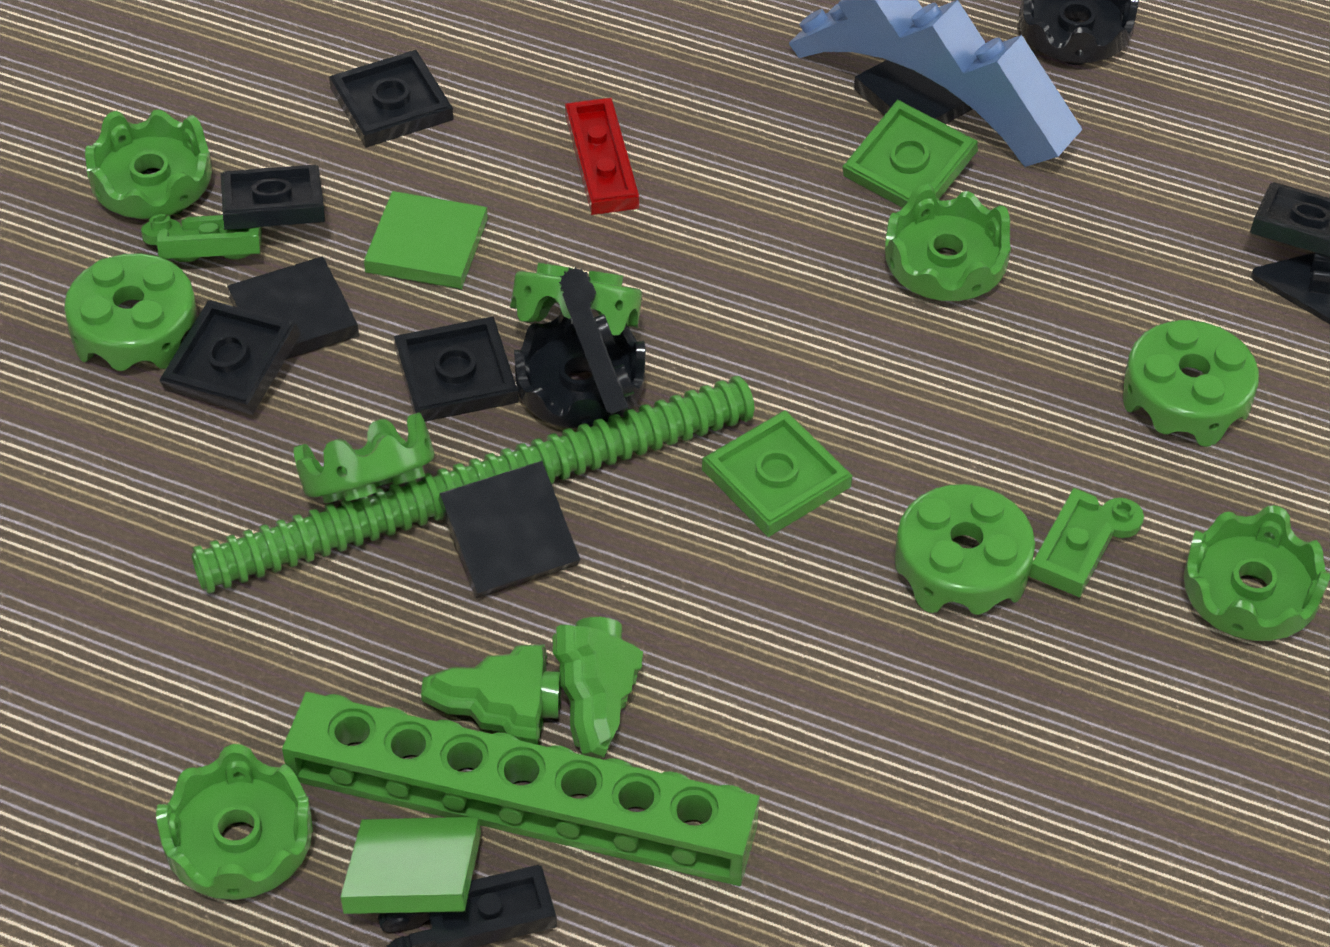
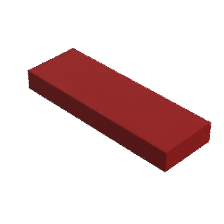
[565,97,639,215]

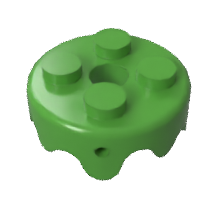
[85,109,212,219]
[885,184,1011,301]
[64,253,197,371]
[510,263,643,336]
[1123,320,1259,447]
[293,413,435,503]
[895,484,1035,615]
[1184,505,1330,641]
[156,744,313,900]

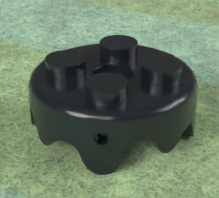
[1018,0,1139,65]
[514,312,646,429]

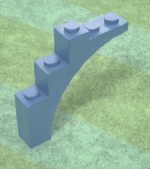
[789,0,1082,167]

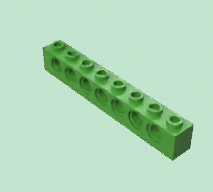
[282,692,760,887]

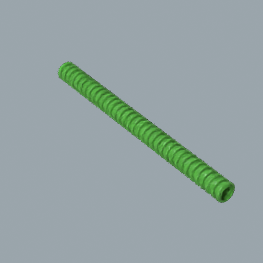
[191,376,755,594]

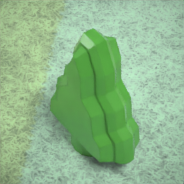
[552,617,643,759]
[421,644,561,744]

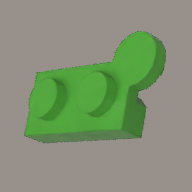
[141,214,262,262]
[1029,488,1144,597]

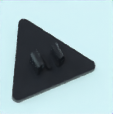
[1251,252,1330,324]

